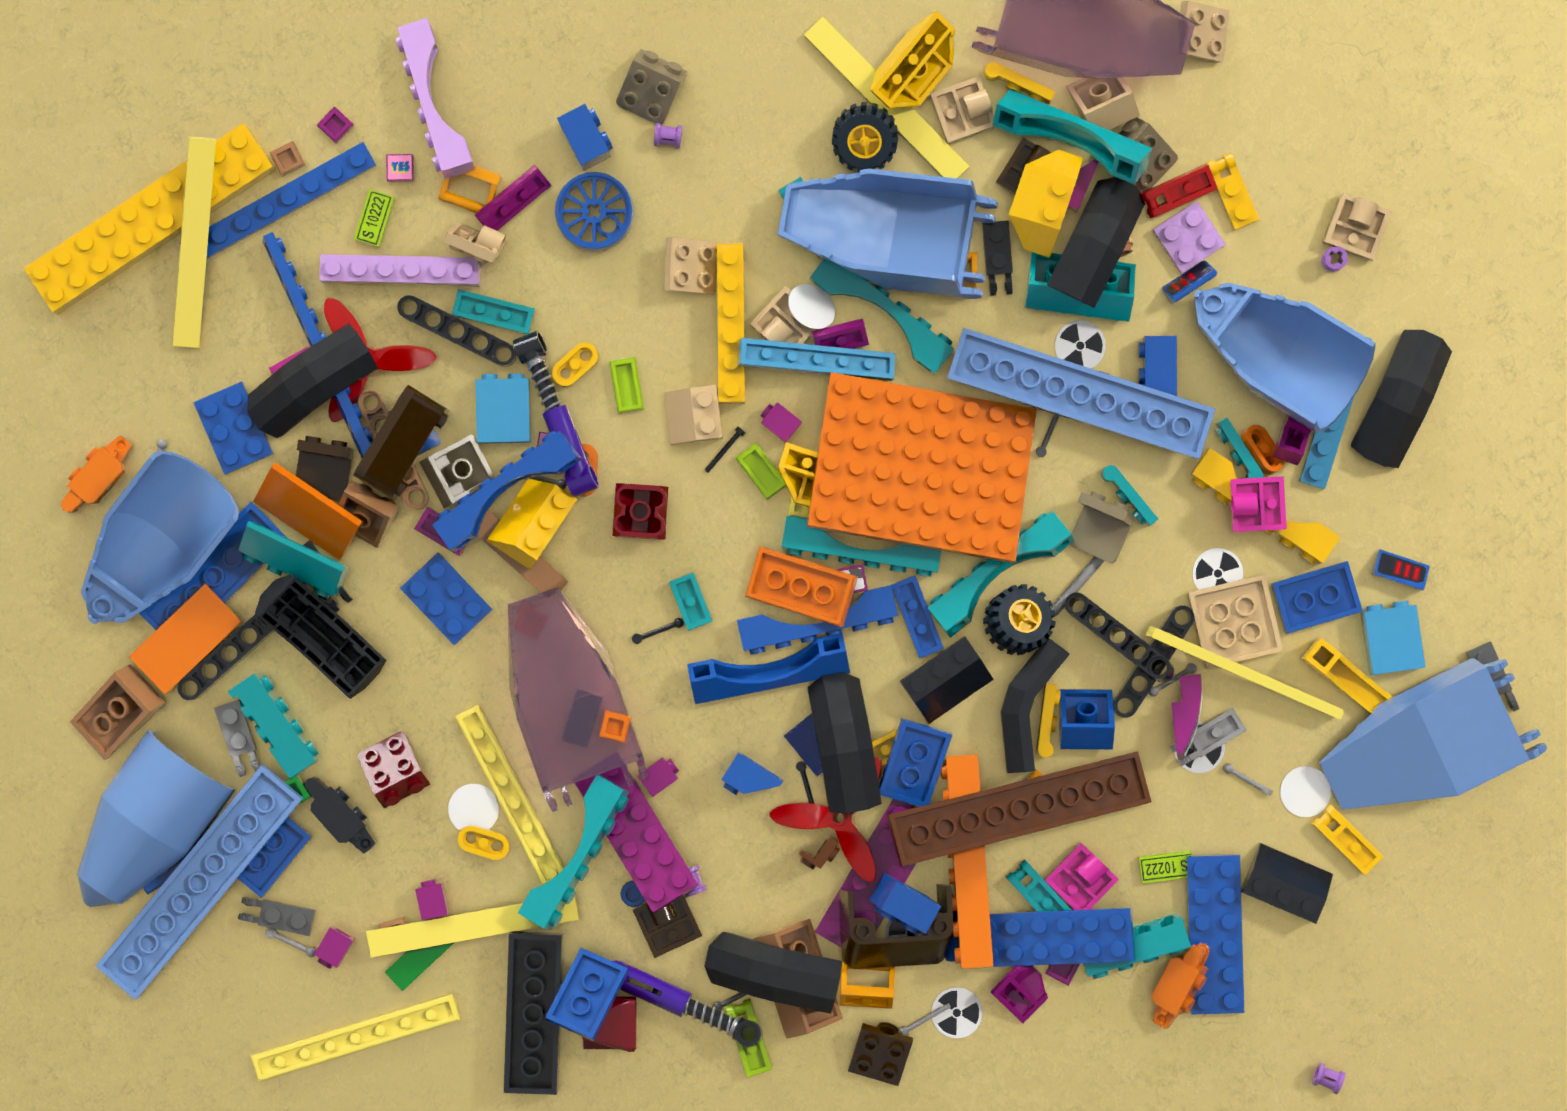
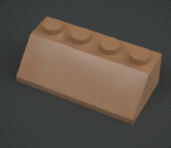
[753,919,843,1039]

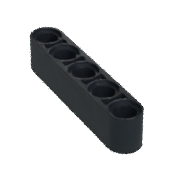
[397,295,517,367]
[1065,592,1174,682]
[1113,606,1195,718]
[177,614,275,700]

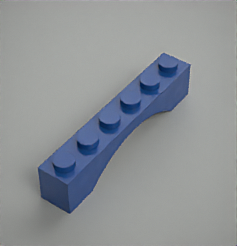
[432,431,582,552]
[737,585,898,655]
[687,633,850,704]

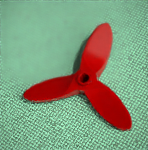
[324,298,437,422]
[770,757,882,882]

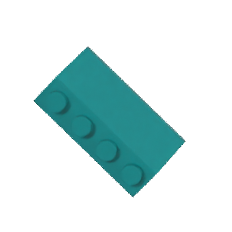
[1025,253,1136,322]
[238,521,350,599]

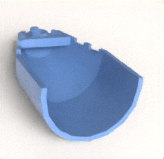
[1195,283,1375,433]
[81,450,239,624]
[77,729,235,907]

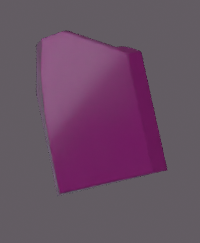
[991,965,1048,1023]

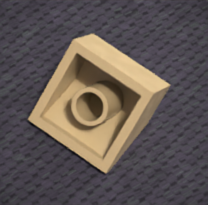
[1067,64,1140,130]
[665,385,723,445]

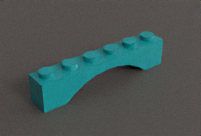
[993,89,1152,184]
[810,259,954,375]
[928,511,1074,638]
[782,516,941,577]
[518,775,629,930]

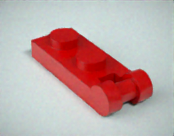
[1140,164,1218,218]

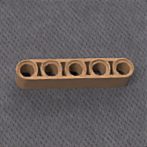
[358,390,429,510]
[478,510,568,601]

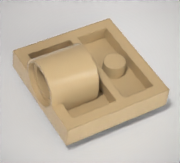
[1175,1,1229,63]
[930,76,996,144]
[1323,193,1392,261]
[443,222,506,263]
[664,237,717,295]
[750,285,817,344]

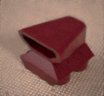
[612,483,669,540]
[582,996,637,1052]

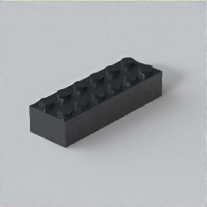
[504,932,564,1095]

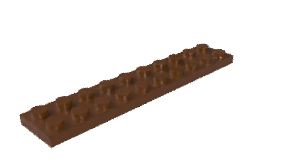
[887,751,1152,867]

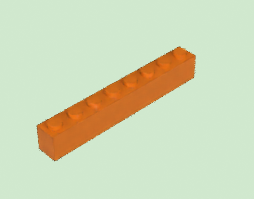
[941,755,993,970]

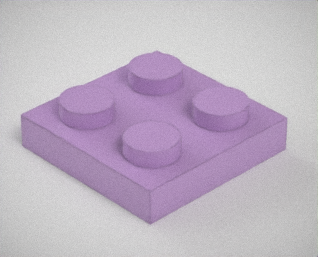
[1152,201,1226,274]

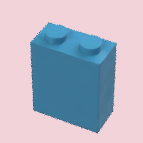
[476,374,531,444]
[1361,600,1426,675]

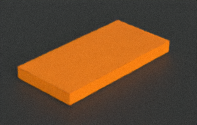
[253,462,363,560]
[745,546,858,627]
[129,584,242,695]

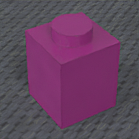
[760,402,802,443]
[637,757,679,797]
[415,879,450,920]
[314,926,355,969]

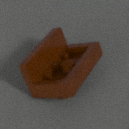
[799,835,840,870]

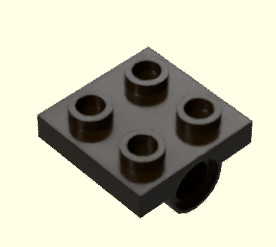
[996,137,1052,195]
[633,895,703,958]
[848,1022,913,1086]

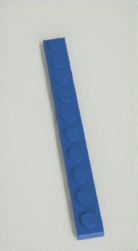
[262,232,373,458]

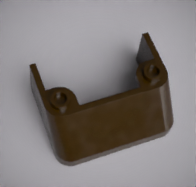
[353,385,450,500]
[839,884,953,969]

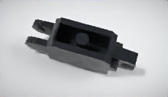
[304,776,376,854]

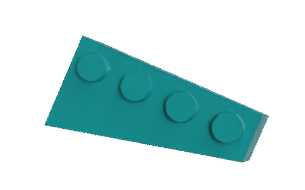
[228,673,319,779]
[1082,913,1191,979]

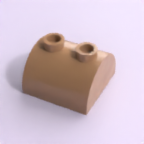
[339,481,399,548]

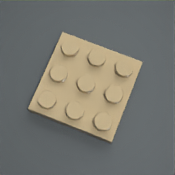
[1188,574,1283,669]

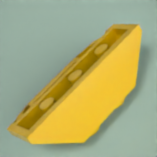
[870,11,955,108]
[1008,150,1083,258]
[778,442,818,507]

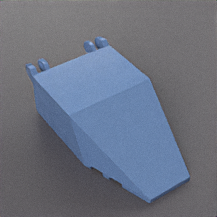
[778,169,998,299]
[1319,658,1547,810]

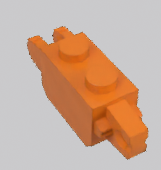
[61,435,133,513]
[1152,943,1210,1029]

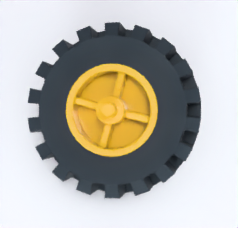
[832,102,898,172]
[983,584,1056,655]

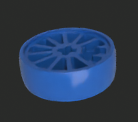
[555,172,634,252]

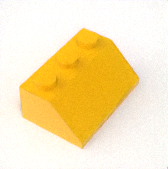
[486,479,577,570]

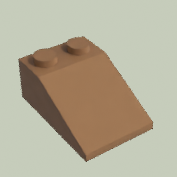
[70,664,166,760]

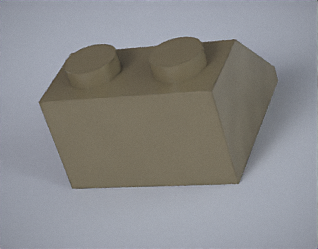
[419,434,495,508]

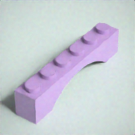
[395,18,475,179]
[320,254,481,287]

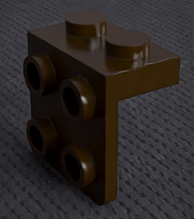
[296,436,354,500]

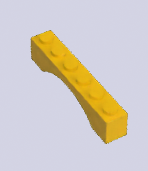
[717,244,745,404]
[1190,448,1341,565]
[1301,638,1392,714]

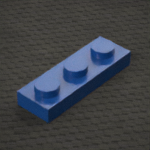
[891,576,944,658]

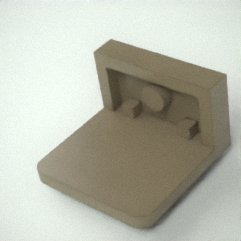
[616,49,688,125]
[1119,117,1178,193]
[1070,491,1136,563]

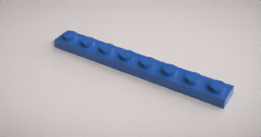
[179,142,377,260]

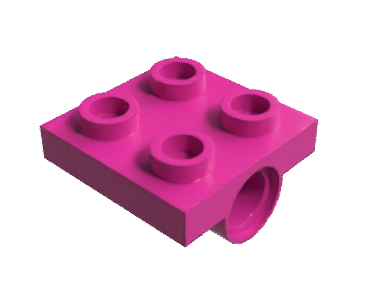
[1230,476,1287,532]
[1044,842,1119,910]

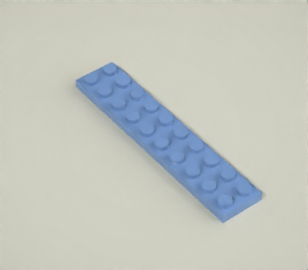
[947,328,1215,460]
[96,764,304,1000]

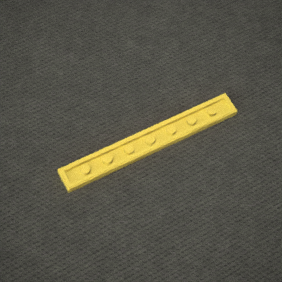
[804,17,969,179]
[172,136,216,348]
[1146,626,1344,720]
[455,705,576,891]
[366,896,579,957]
[251,994,461,1082]

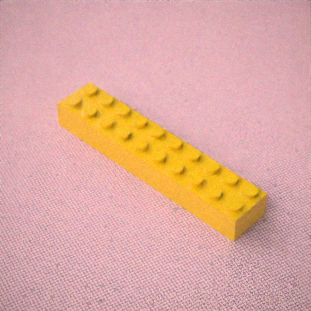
[23,123,276,315]

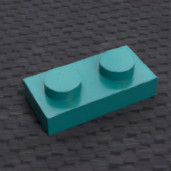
[669,572,712,631]

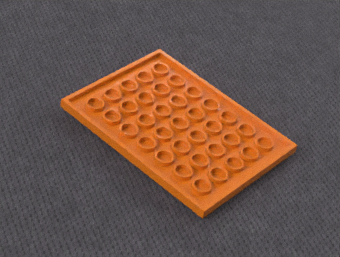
[807,372,1037,563]

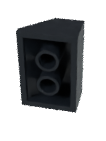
[899,636,994,724]
[1241,843,1333,924]

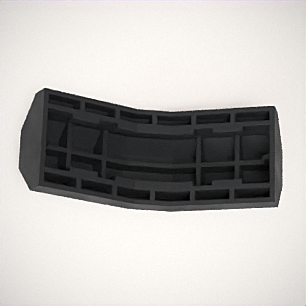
[1047,177,1145,308]
[247,323,378,438]
[1351,330,1452,468]
[255,574,387,699]
[1001,637,1070,773]
[808,672,882,813]
[704,932,842,1014]

